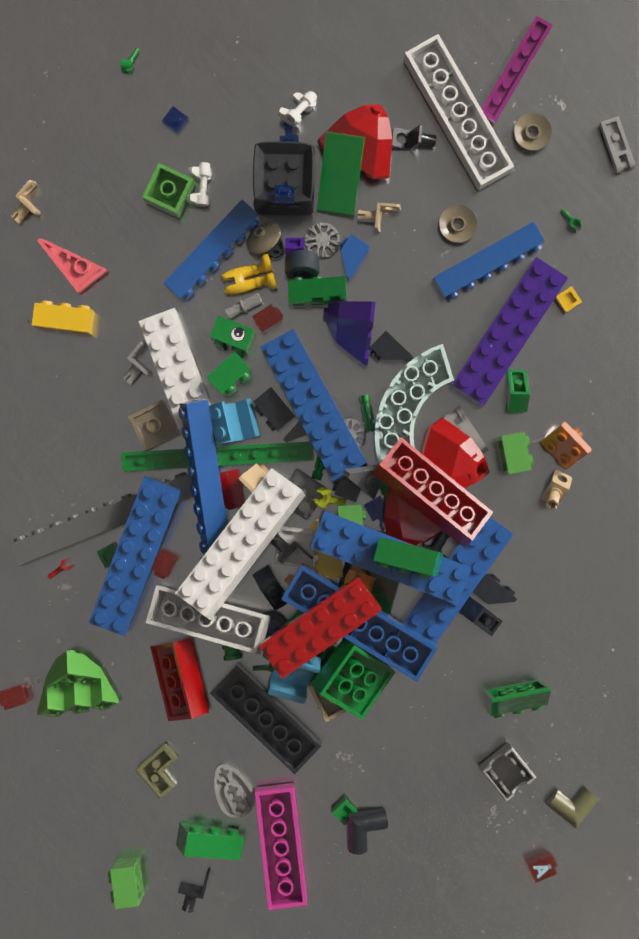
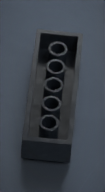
[210,663,322,775]

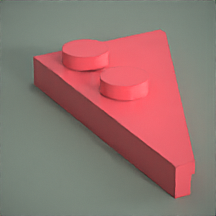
[37,239,108,294]

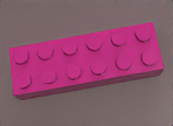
[255,783,307,910]

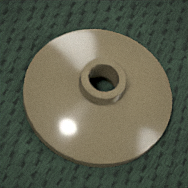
[514,112,552,151]
[439,205,477,243]
[246,222,281,254]

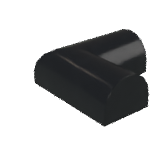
[347,808,388,855]

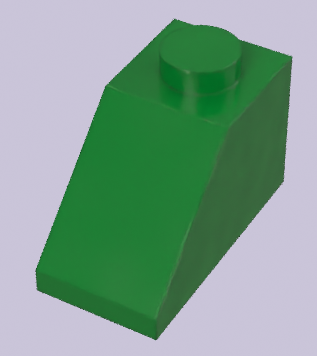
[506,370,530,412]

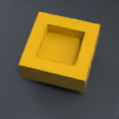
[555,286,582,313]

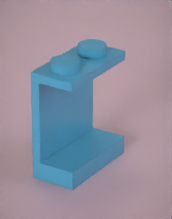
[209,399,260,444]
[267,656,320,704]

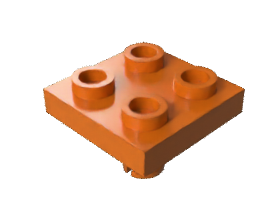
[540,422,592,470]

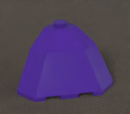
[323,301,376,367]

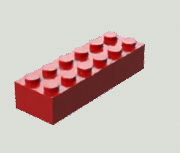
[372,437,493,547]
[259,575,382,679]

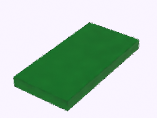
[317,132,365,215]

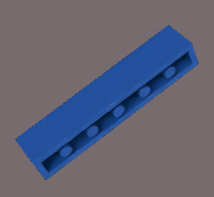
[164,200,260,301]
[432,221,545,300]

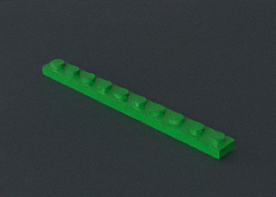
[121,441,314,472]

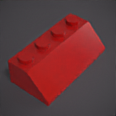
[150,637,209,721]

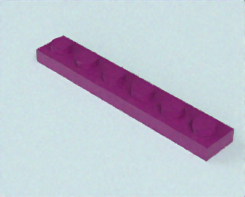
[481,16,553,124]

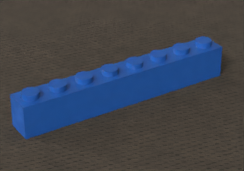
[178,399,227,555]

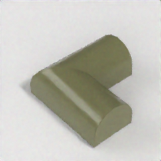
[135,743,177,799]
[545,786,600,829]

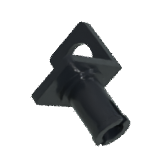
[392,125,437,150]
[421,531,450,558]
[270,534,314,564]
[178,870,210,913]

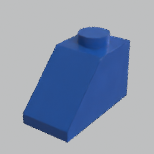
[340,234,371,281]

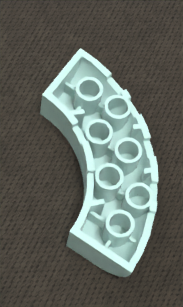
[375,344,454,463]

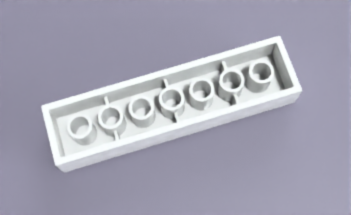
[403,34,514,191]
[175,468,305,620]

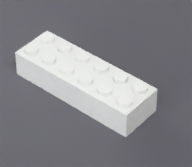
[139,308,212,430]
[146,585,271,654]

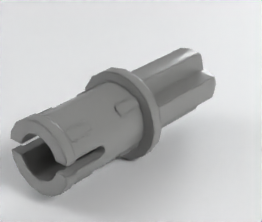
[225,293,262,320]

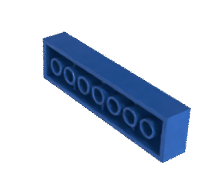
[260,329,368,484]
[89,476,181,636]
[309,510,472,605]
[401,517,514,643]
[281,563,438,682]

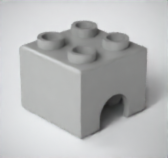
[478,743,537,802]

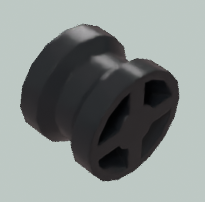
[266,239,284,259]

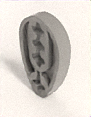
[214,763,255,818]

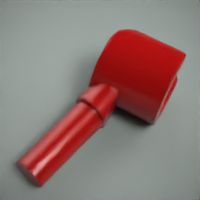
[47,559,72,579]

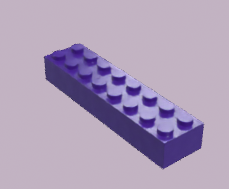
[450,257,568,408]

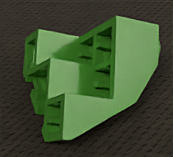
[37,650,119,717]

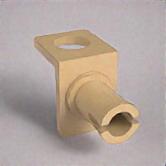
[10,180,41,224]
[357,203,401,232]
[541,469,572,510]

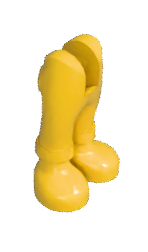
[220,254,277,294]

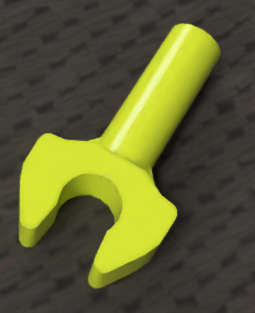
[313,487,346,508]

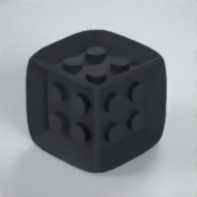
[253,141,315,215]

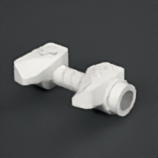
[278,91,317,127]
[186,162,211,207]

